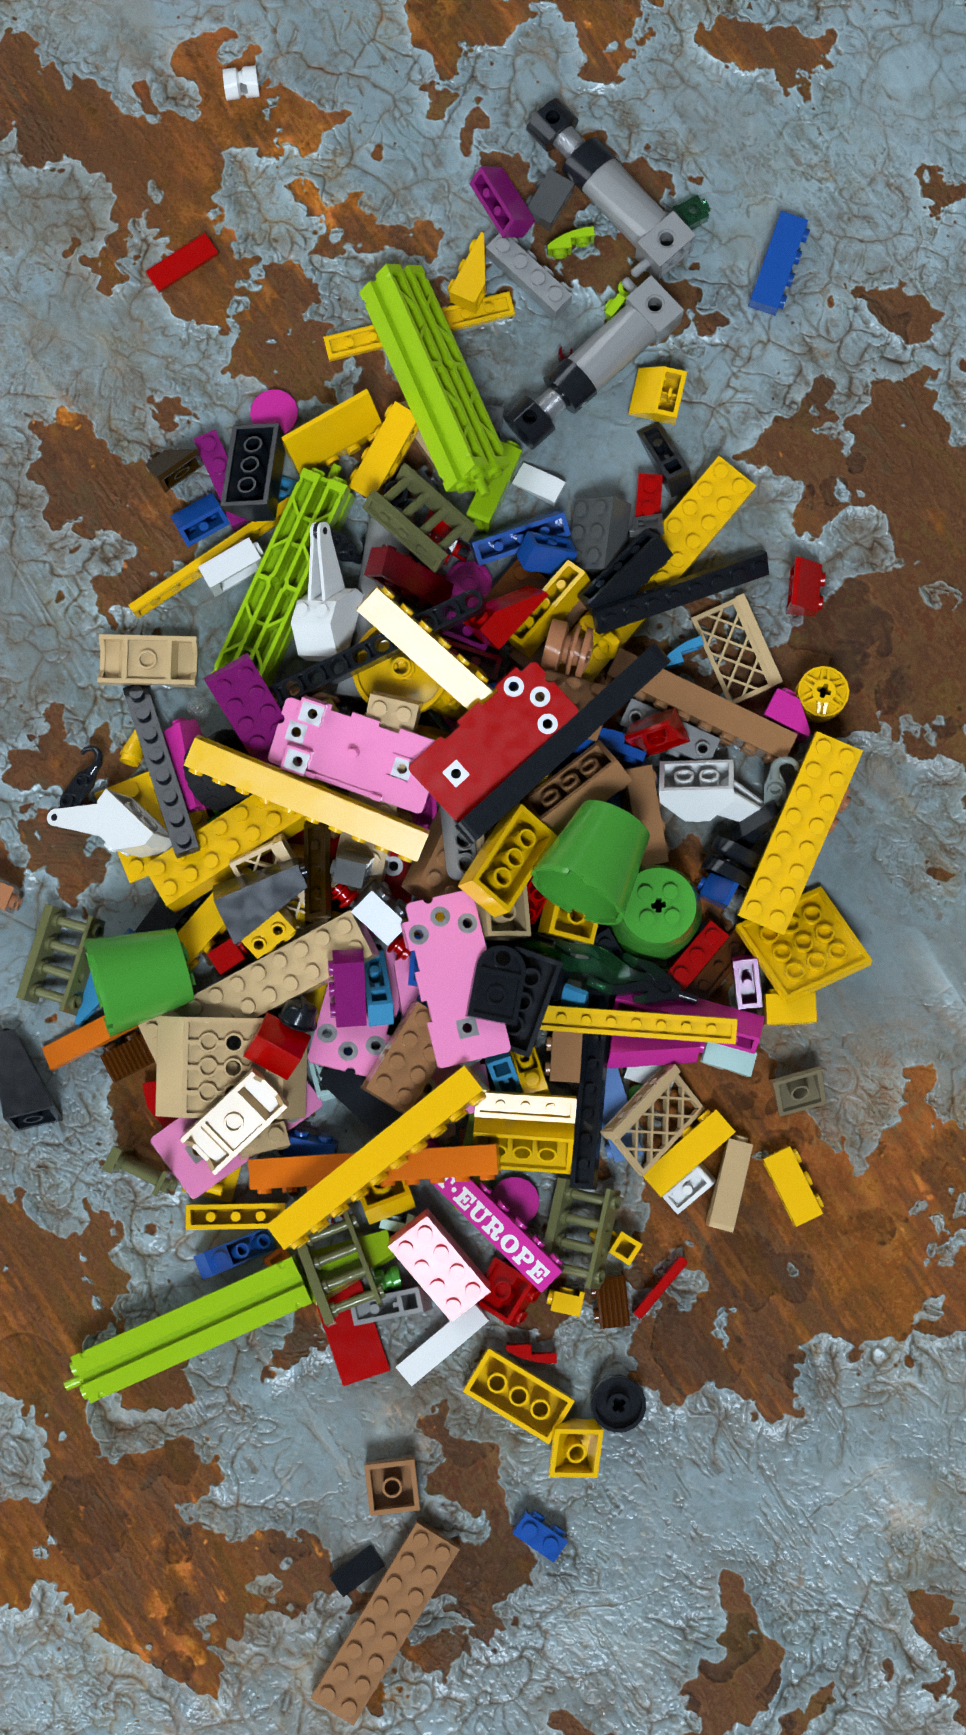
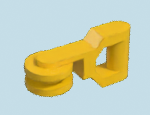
[579,615,620,659]

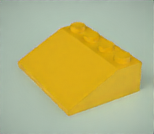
[281,389,382,477]

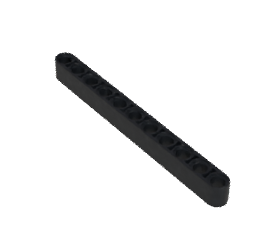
[268,589,486,711]
[455,642,671,845]

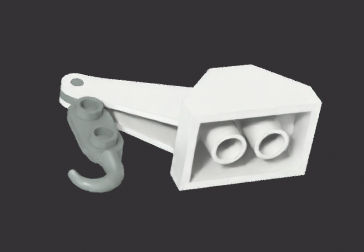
[659,756,800,833]

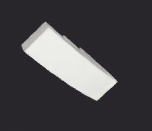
[396,1303,490,1386]

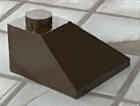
[145,449,204,493]

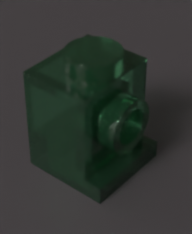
[672,195,711,230]

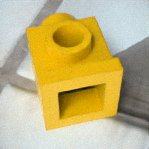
[546,1286,585,1317]

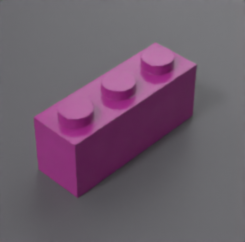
[469,166,536,238]
[328,948,367,1028]

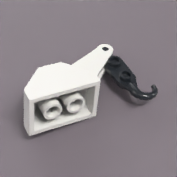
[291,522,365,661]
[47,745,172,857]

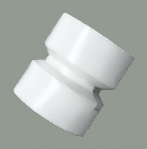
[222,65,260,101]

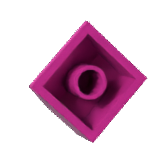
[762,688,811,743]

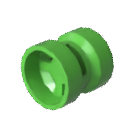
[374,1265,403,1293]

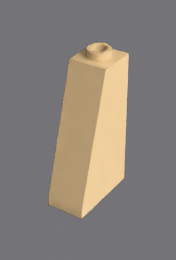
[705,1135,753,1233]

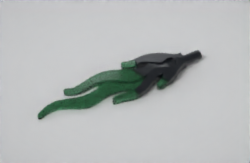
[520,938,699,1005]

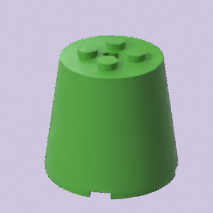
[531,800,650,925]
[607,864,702,961]
[83,928,196,1037]

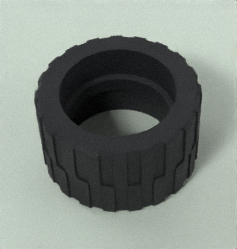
[183,729,252,812]

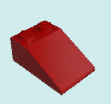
[463,585,549,649]

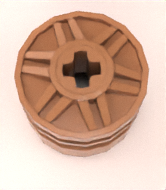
[540,618,594,679]

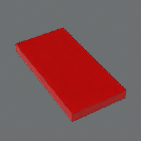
[316,1279,391,1387]

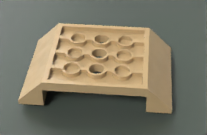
[155,1016,308,1119]

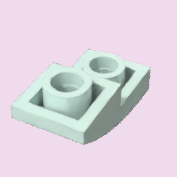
[700,1042,757,1077]

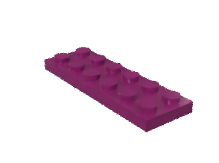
[204,653,303,771]

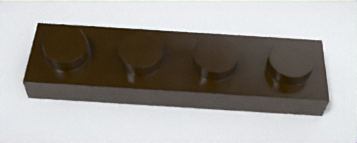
[304,822,331,922]

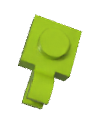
[604,280,630,322]

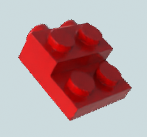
[477,1257,541,1327]

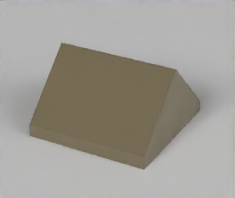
[769,1066,827,1117]

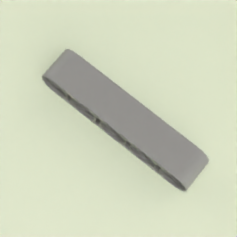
[439,769,476,881]

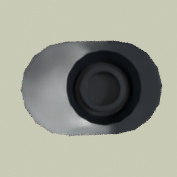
[276,995,317,1032]

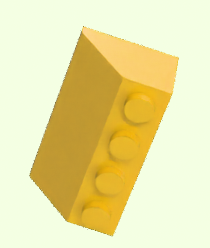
[473,1117,575,1174]

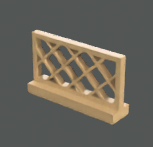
[691,593,784,704]
[229,833,330,947]
[600,1064,705,1176]

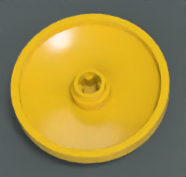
[353,626,445,713]

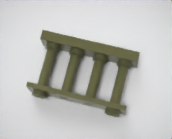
[363,463,478,573]
[16,903,106,1016]
[102,1145,179,1196]
[544,1177,621,1289]
[297,1210,386,1327]

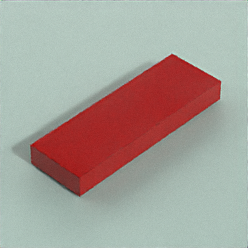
[145,233,219,293]
[632,1255,688,1319]

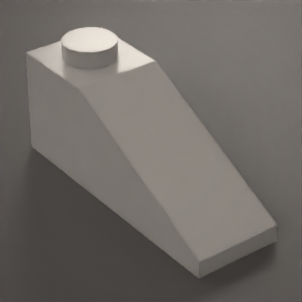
[351,1286,433,1326]

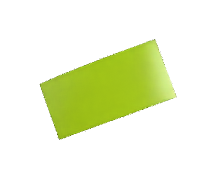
[547,226,595,259]

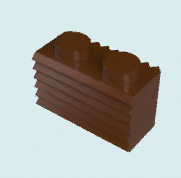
[100,1031,155,1082]
[591,1275,630,1329]

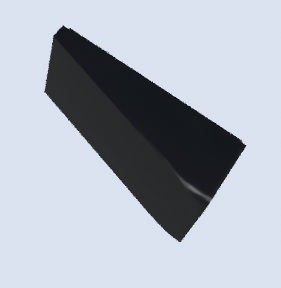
[732,801,778,849]
[329,1544,385,1597]

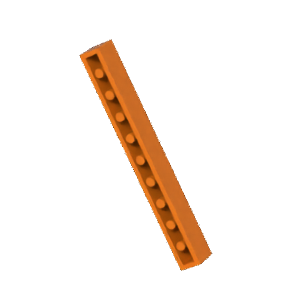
[248,1143,501,1194]

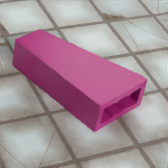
[164,717,209,813]
[607,1035,705,1068]

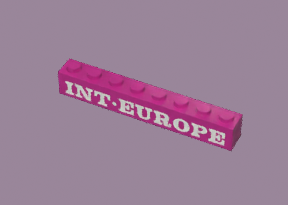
[425,1137,565,1293]

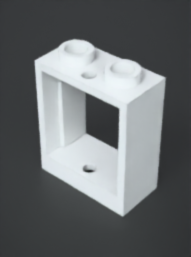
[198,537,264,597]

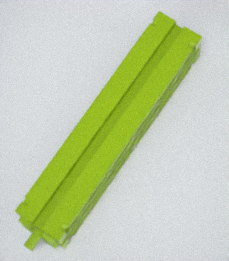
[359,264,510,498]
[210,463,355,687]
[63,1255,313,1404]

